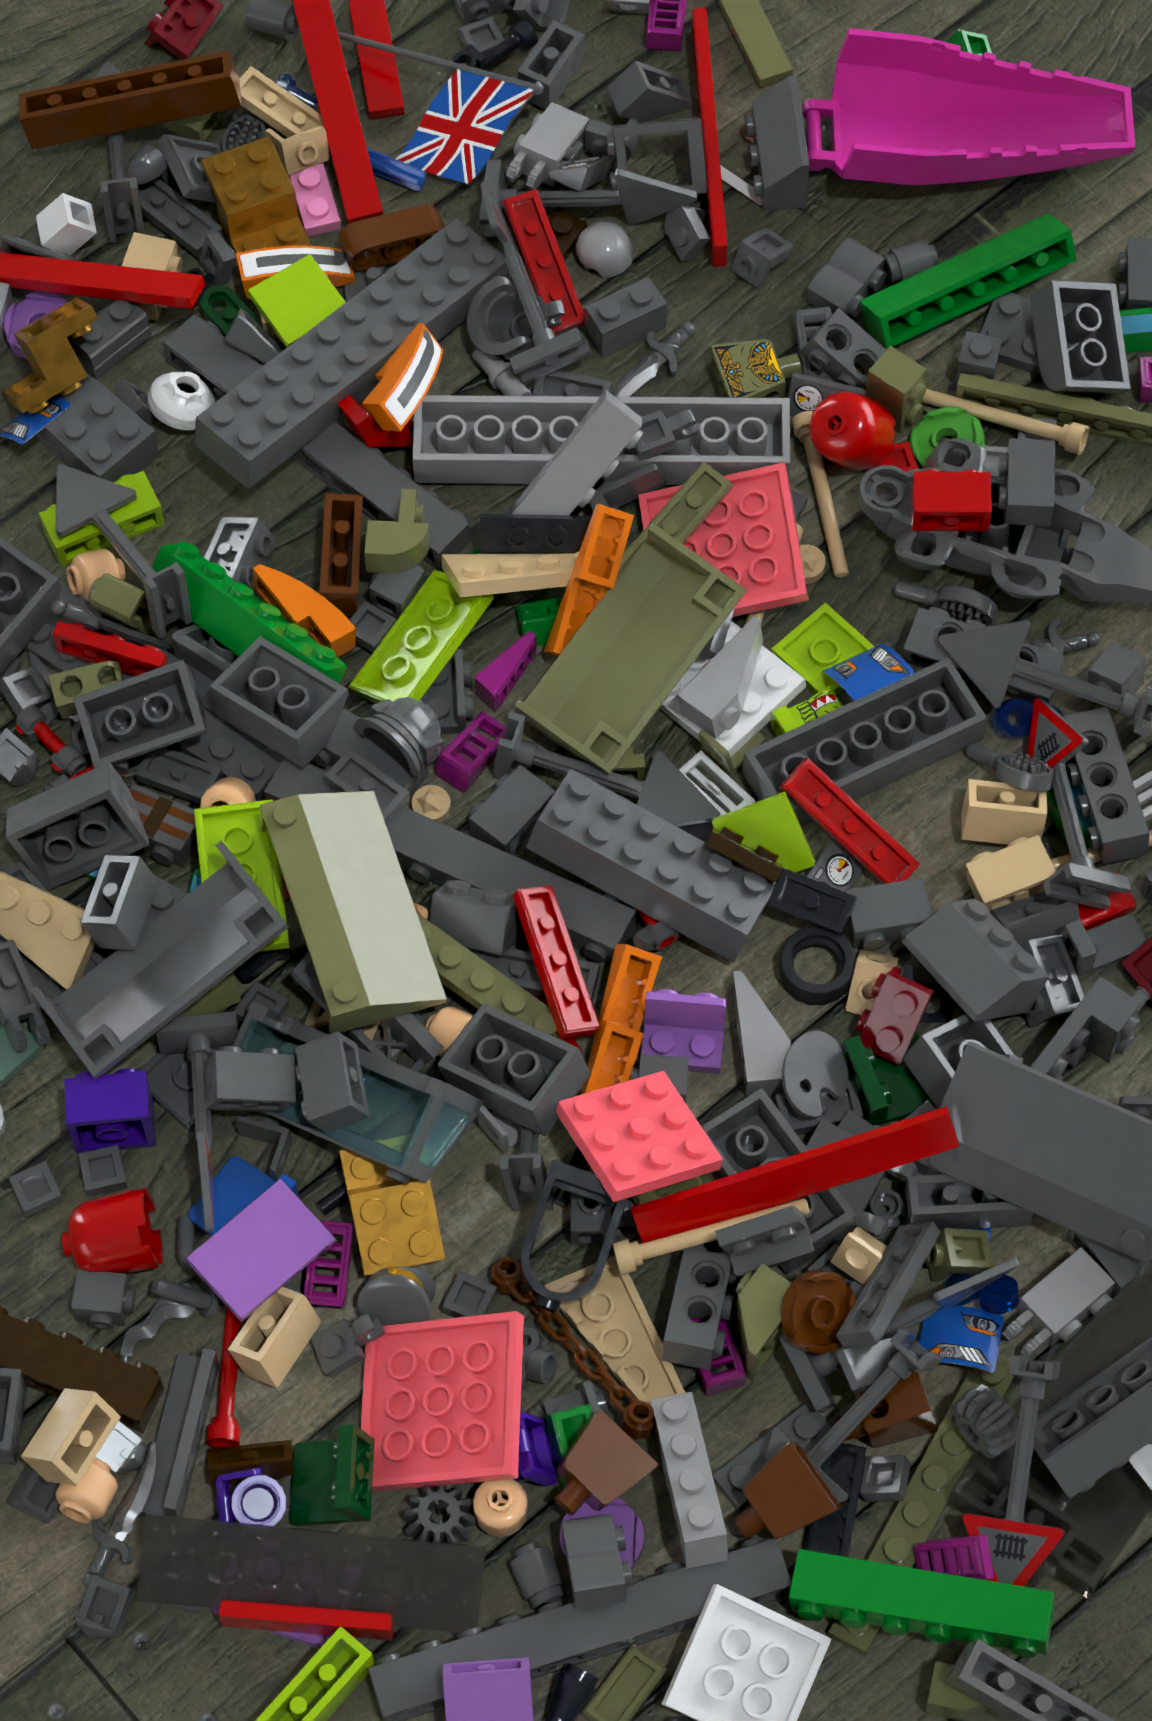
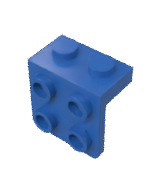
[188,1156,300,1236]

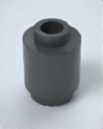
[882,239,938,284]
[510,1542,565,1610]

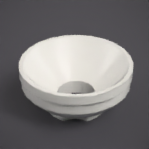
[147,371,215,430]

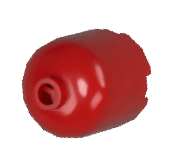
[809,391,896,471]
[62,1188,163,1273]

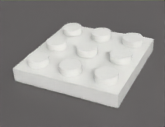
[659,621,806,757]
[662,1584,831,1721]

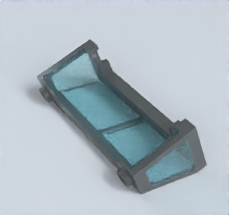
[233,1001,483,1185]

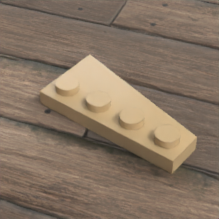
[442,552,579,598]
[0,871,96,990]
[544,1255,686,1405]

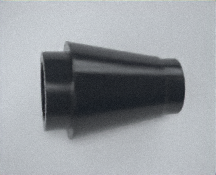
[544,1663,598,1721]

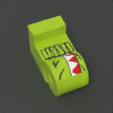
[771,690,843,737]

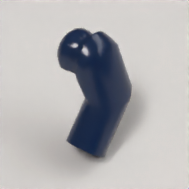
[274,74,318,109]

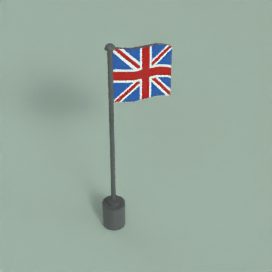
[245,0,543,185]

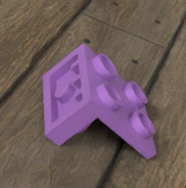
[641,989,726,1074]

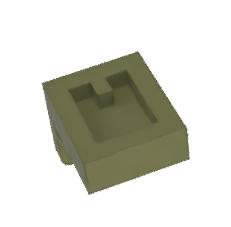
[925,1228,994,1281]

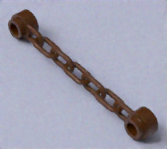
[490,1257,655,1439]

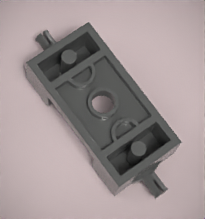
[1030,976,1150,1082]

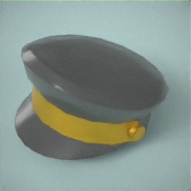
[357,1266,436,1326]

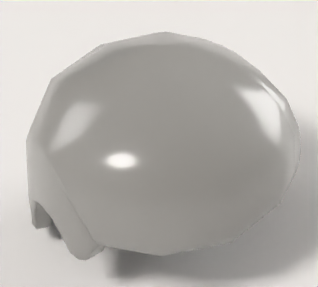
[575,221,634,278]

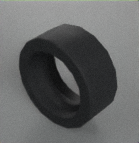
[780,926,855,1005]

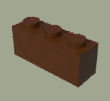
[319,493,363,616]

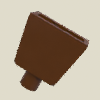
[837,1372,938,1448]
[554,1409,659,1516]
[734,1441,843,1539]

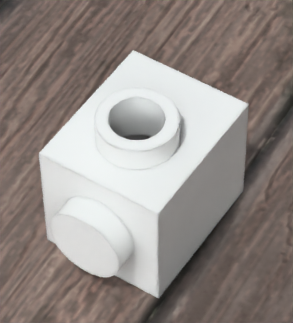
[36,193,97,256]

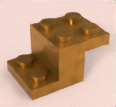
[201,136,312,256]
[2,297,98,414]
[339,1133,446,1276]

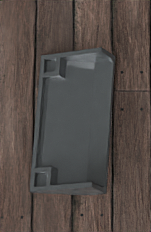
[31,840,289,1079]
[918,1041,1152,1263]

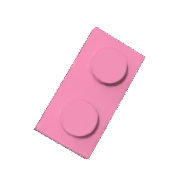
[289,163,341,237]

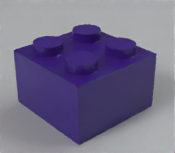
[64,1068,157,1154]

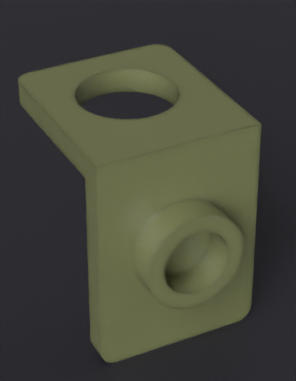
[698,730,766,776]

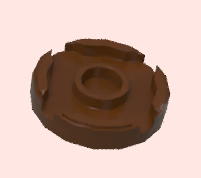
[781,1269,856,1355]

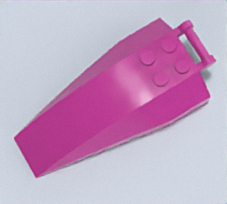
[802,28,1135,185]

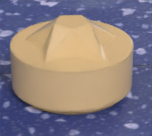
[800,545,826,584]
[412,785,451,823]

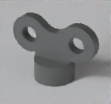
[521,1327,557,1392]

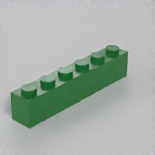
[859,213,1077,349]
[152,542,347,684]
[789,1549,1055,1657]

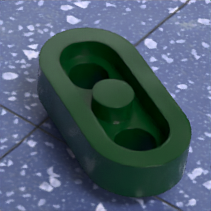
[200,285,259,337]

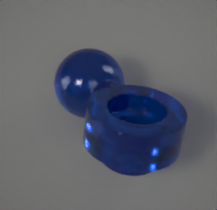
[994,699,1064,738]
[944,1273,1020,1315]

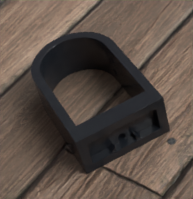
[521,1160,628,1313]

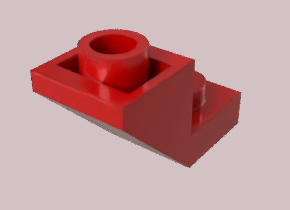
[337,395,413,447]

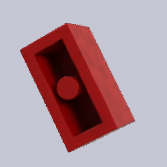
[911,469,992,532]

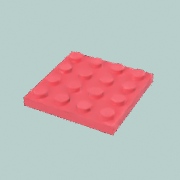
[638,462,809,617]
[361,1311,524,1492]

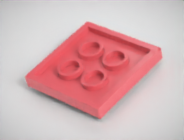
[555,1071,723,1202]

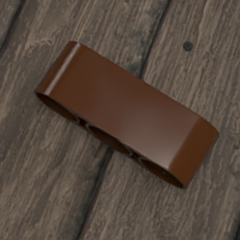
[339,204,445,271]

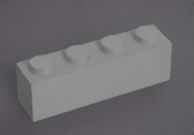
[511,390,643,515]
[651,1392,728,1569]

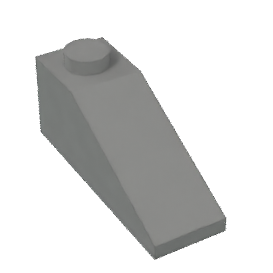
[677,616,763,739]
[732,971,791,1097]

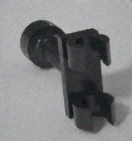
[453,20,538,71]

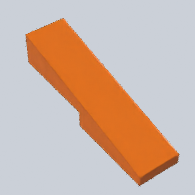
[544,504,634,656]
[581,944,662,1095]

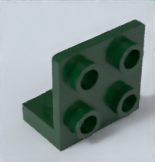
[842,1032,936,1126]
[290,1424,375,1527]

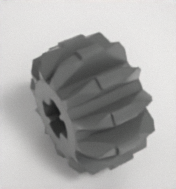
[951,1384,1019,1459]
[404,1484,476,1555]

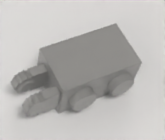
[506,102,590,190]
[1003,1247,1115,1359]

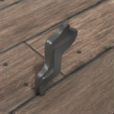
[120,1283,197,1363]

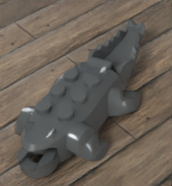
[859,438,1152,605]

